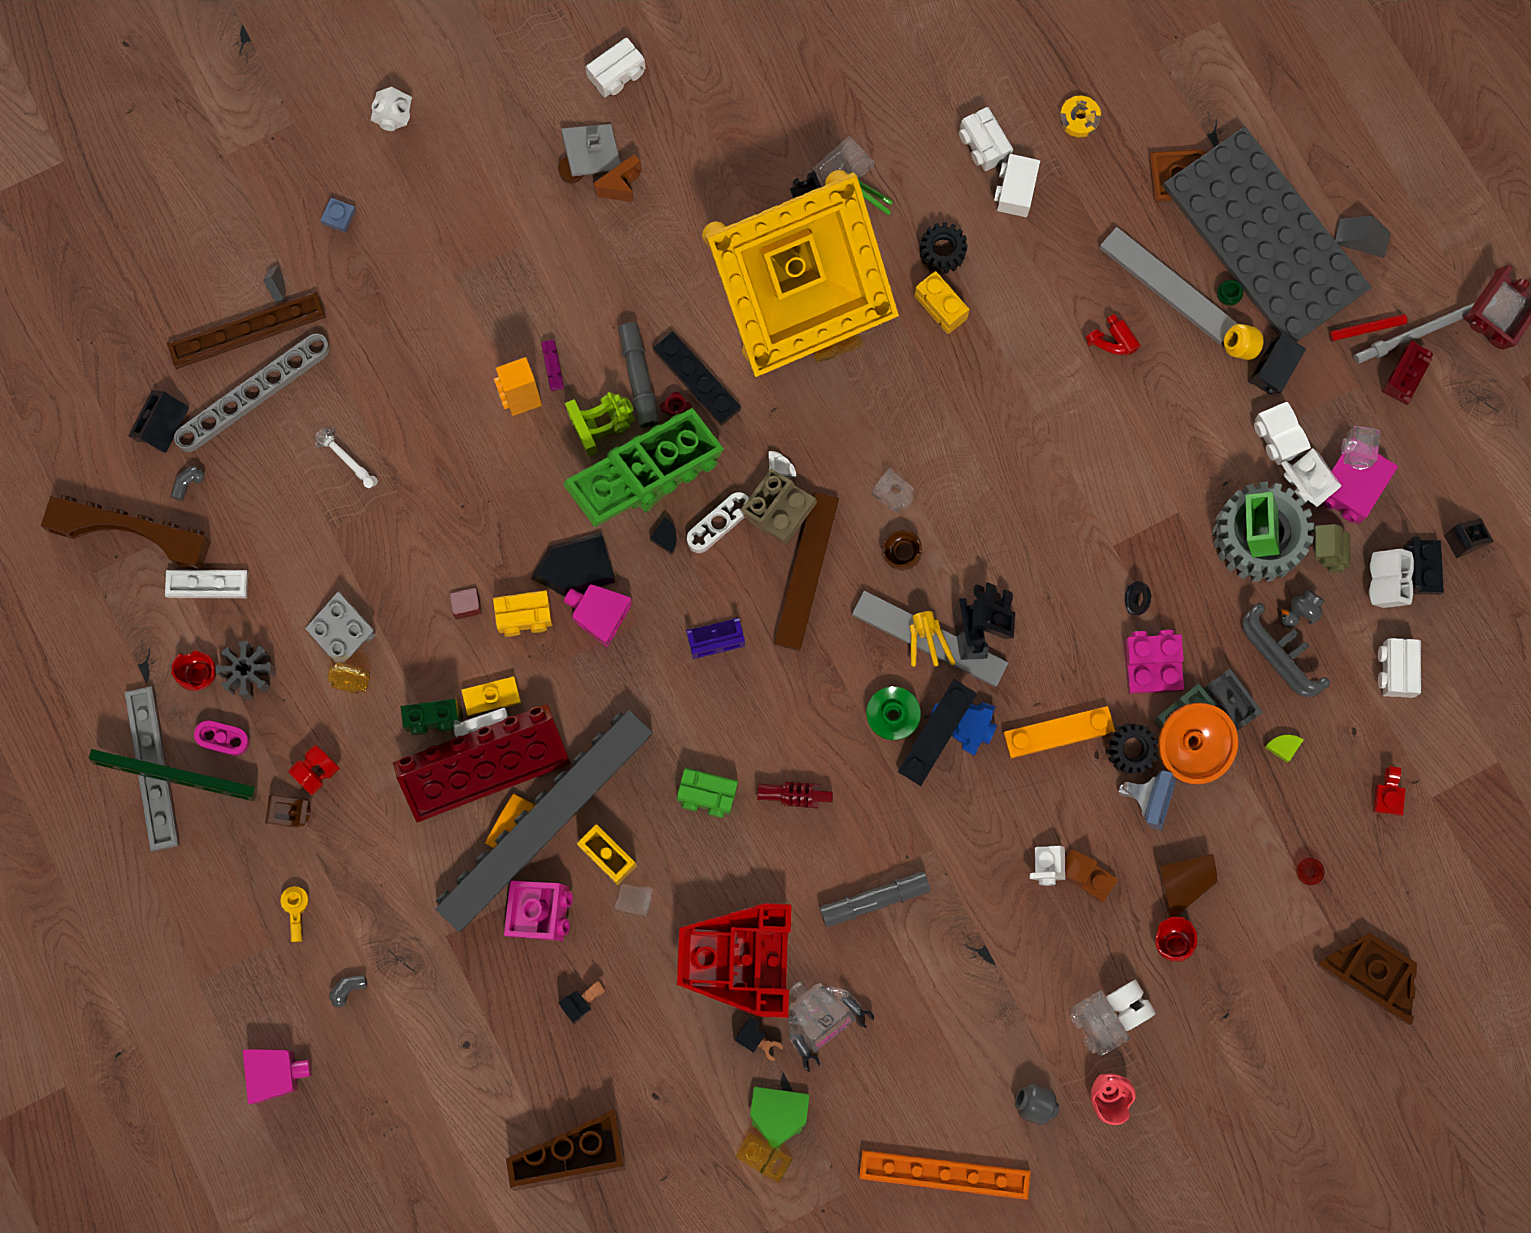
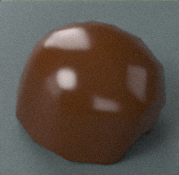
[882,530,923,571]

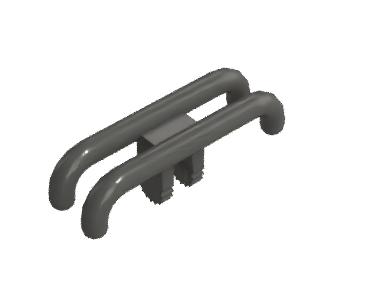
[1242,603,1330,697]

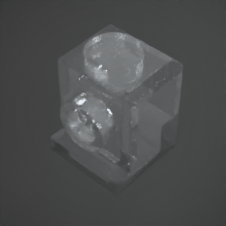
[872,468,915,514]

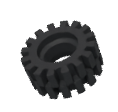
[919,222,968,274]
[1106,724,1159,774]

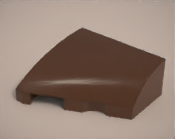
[1158,854,1217,917]

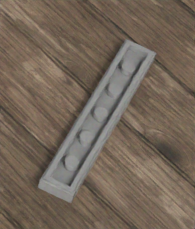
[1099,227,1238,345]
[852,591,1008,688]
[125,686,180,852]

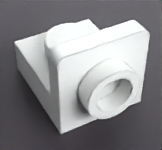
[1030,846,1065,886]

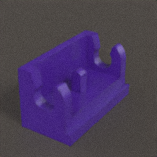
[686,617,745,659]

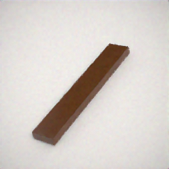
[167,292,326,369]
[774,492,839,651]

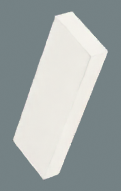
[165,570,249,598]

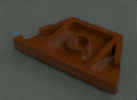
[1317,932,1417,1025]

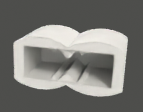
[1254,402,1311,465]
[1369,549,1414,608]

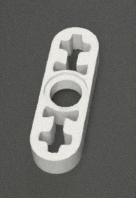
[687,492,749,553]

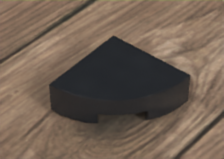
[650,517,677,555]

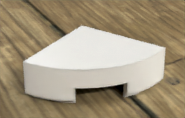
[769,451,796,478]

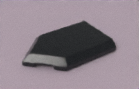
[531,532,615,597]

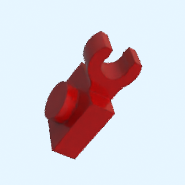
[1373,766,1406,816]

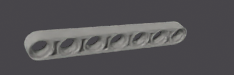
[174,334,330,452]

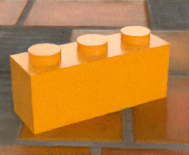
[493,357,542,416]

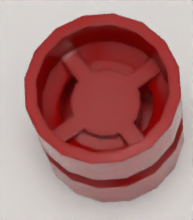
[288,744,340,796]

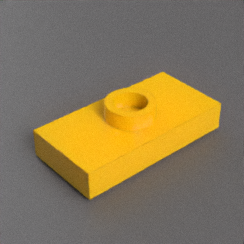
[462,676,521,717]

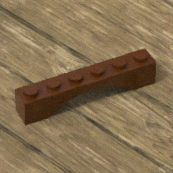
[41,495,211,570]

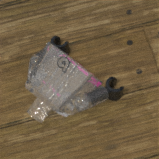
[788,981,874,1071]

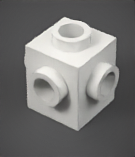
[371,87,412,131]

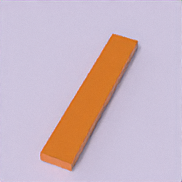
[859,1150,1031,1200]

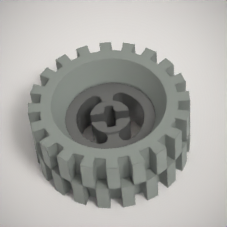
[1213,482,1315,582]

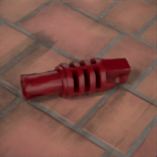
[757,781,833,808]

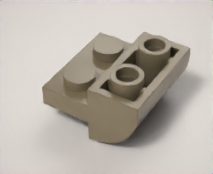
[740,469,817,544]

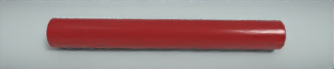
[1329,314,1408,341]

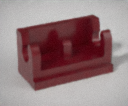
[1382,340,1433,405]

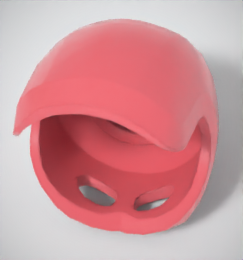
[1091,1073,1136,1125]

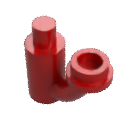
[1085,314,1141,356]

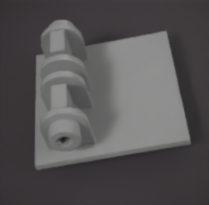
[305,592,375,667]

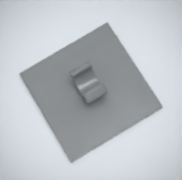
[561,124,621,176]

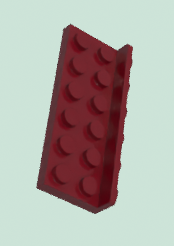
[393,704,571,823]

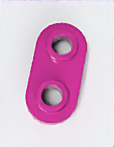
[194,721,250,756]

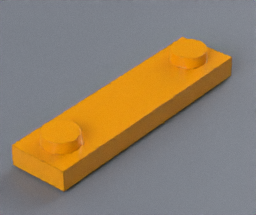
[1003,706,1115,759]

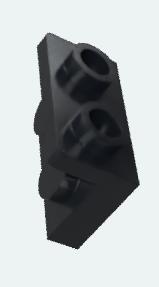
[1403,537,1444,595]

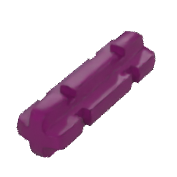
[541,340,564,391]

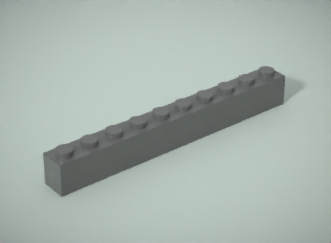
[435,710,653,933]

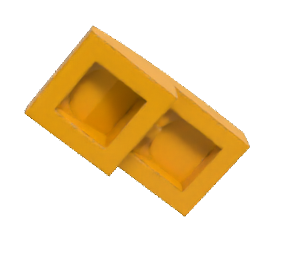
[485,793,536,848]

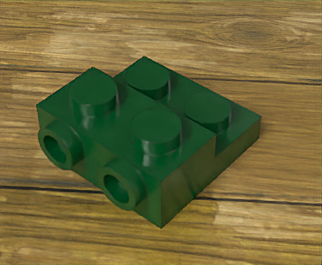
[400,698,463,735]

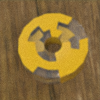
[1059,95,1101,138]

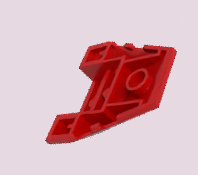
[676,903,792,1018]

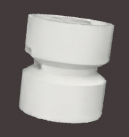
[1105,979,1156,1032]

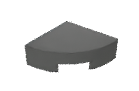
[264,266,285,302]

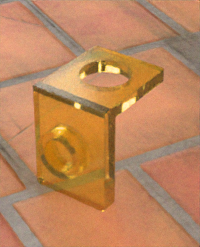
[736,1133,793,1183]

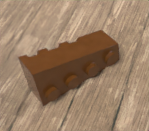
[506,1109,625,1191]

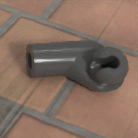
[329,975,367,1007]

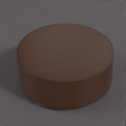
[558,156,584,183]

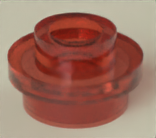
[1296,858,1325,886]

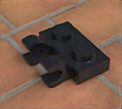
[972,583,1015,639]

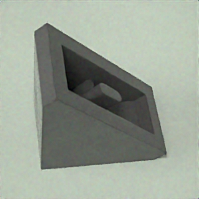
[1335,216,1391,258]

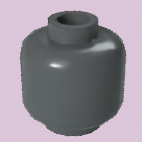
[1015,1084,1059,1125]

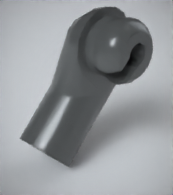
[170,466,204,501]

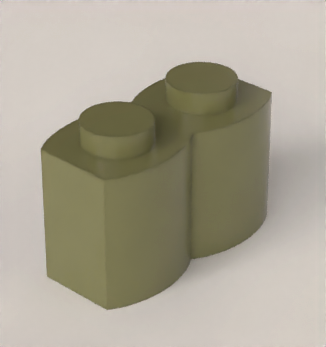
[1315,524,1350,573]

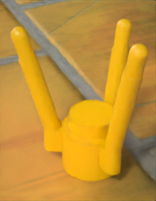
[909,611,955,667]

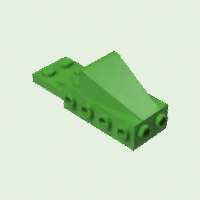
[563,408,724,527]

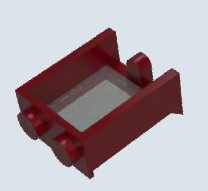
[1463,265,1531,350]

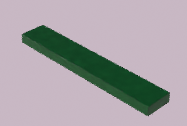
[89,749,257,802]

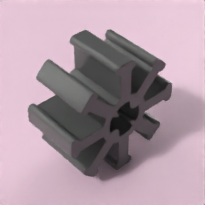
[216,641,276,700]

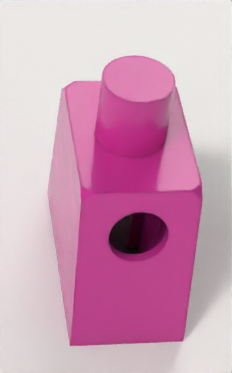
[564,585,632,648]
[243,1049,312,1104]

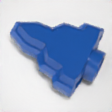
[931,702,997,756]

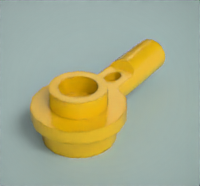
[280,886,309,942]

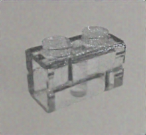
[1069,990,1131,1056]

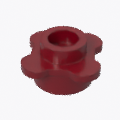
[660,392,692,419]

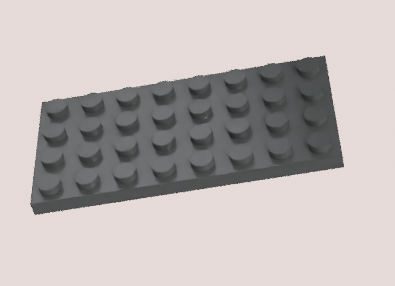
[1162,126,1372,342]

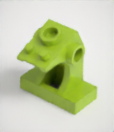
[565,392,635,457]

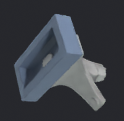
[1119,771,1177,831]

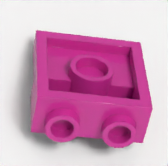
[1124,630,1184,694]
[504,881,573,942]

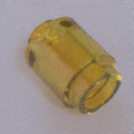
[328,662,370,694]

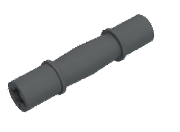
[618,322,660,428]
[819,871,930,928]

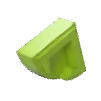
[1264,735,1304,763]

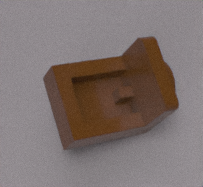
[265,795,311,828]

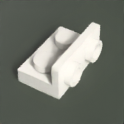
[1281,448,1342,507]

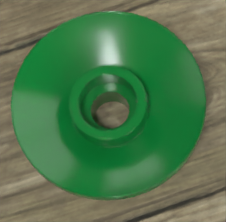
[866,687,921,740]

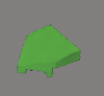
[750,1087,810,1152]

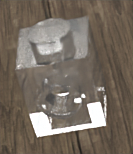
[1341,425,1381,470]

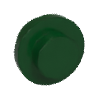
[1217,280,1243,306]

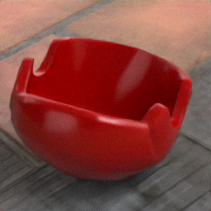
[171,650,217,691]
[1155,917,1198,962]

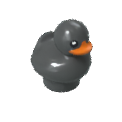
[1281,589,1325,628]

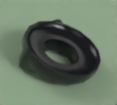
[1125,581,1152,615]

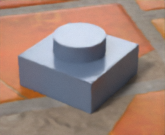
[320,198,356,233]

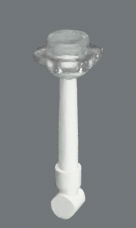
[314,427,378,488]

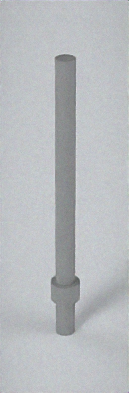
[1354,297,1497,364]

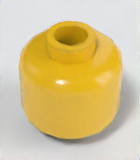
[1224,324,1264,360]

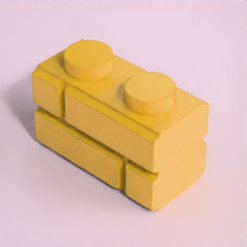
[914,271,970,335]
[493,590,553,637]
[577,824,637,886]

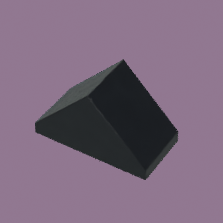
[1444,518,1494,559]

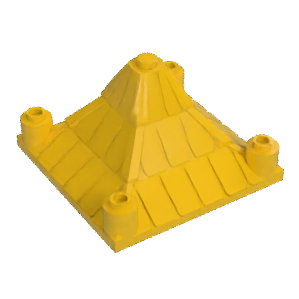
[702,170,899,377]

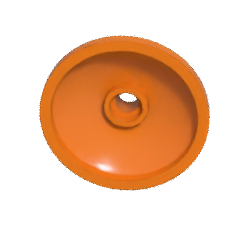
[1158,703,1238,784]

